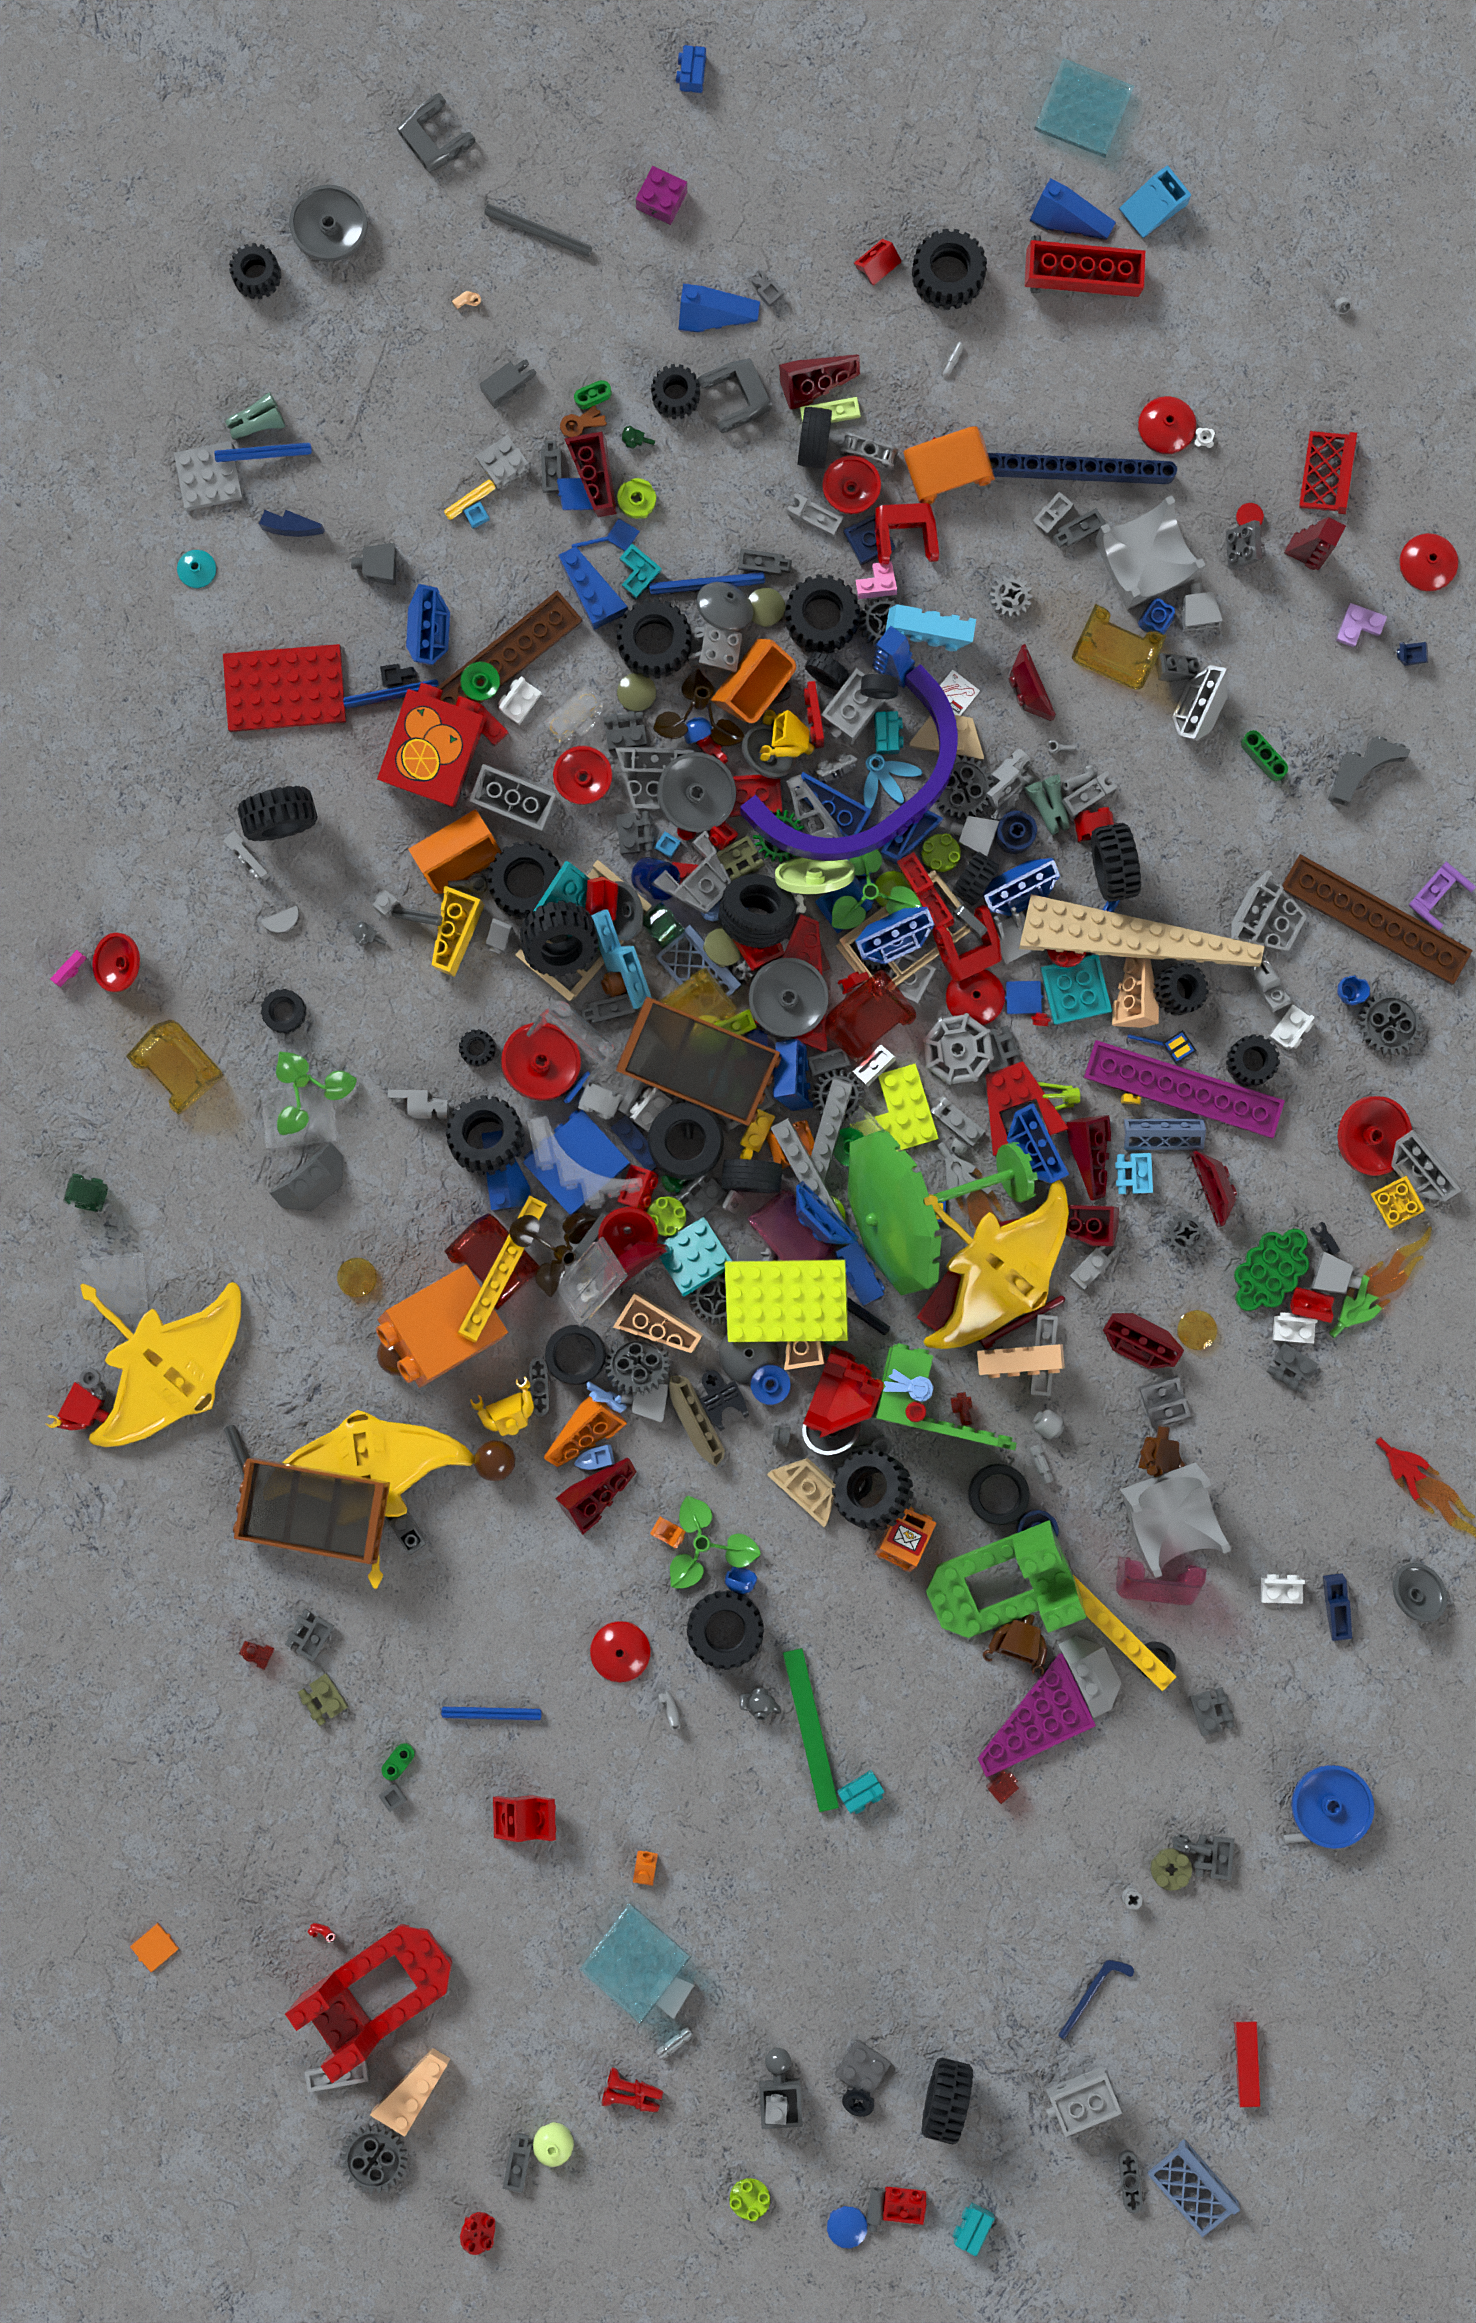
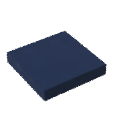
[843,515,895,566]

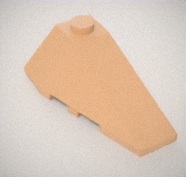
[1112,957,1159,1028]

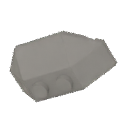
[1172,665,1228,741]
[1391,1130,1462,1202]
[1058,1636,1121,1718]

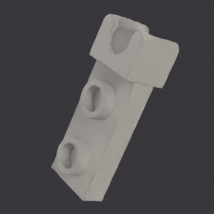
[786,493,843,537]
[1061,771,1117,817]
[223,831,270,881]

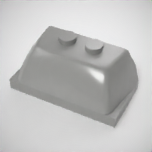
[469,764,557,831]

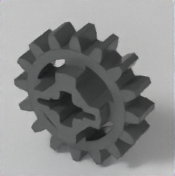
[1164,1212,1208,1255]

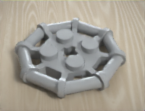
[922,1013,995,1086]

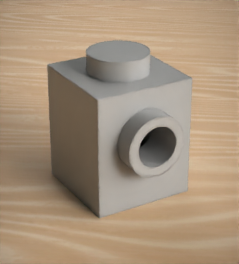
[765,2094,787,2125]

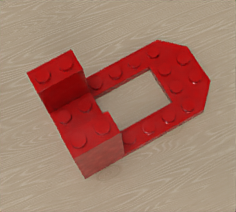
[285,1924,452,2083]

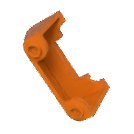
[903,426,995,504]

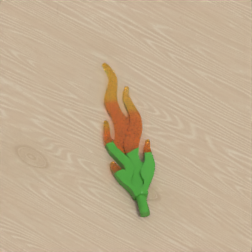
[1329,1226,1432,1338]

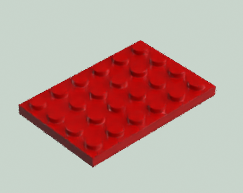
[223,644,346,732]

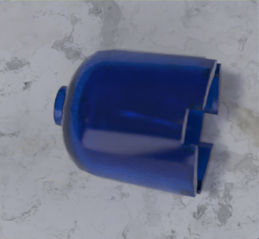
[631,857,680,901]

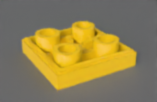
[1371,1175,1426,1229]

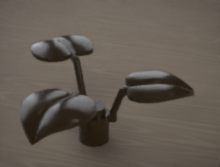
[653,669,744,746]
[509,1212,597,1297]

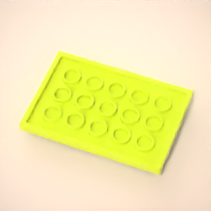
[725,1260,848,1342]

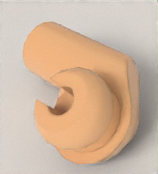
[452,291,481,309]

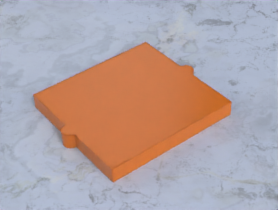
[130,1923,179,1972]

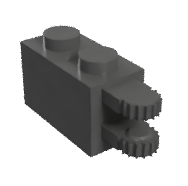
[479,359,537,409]

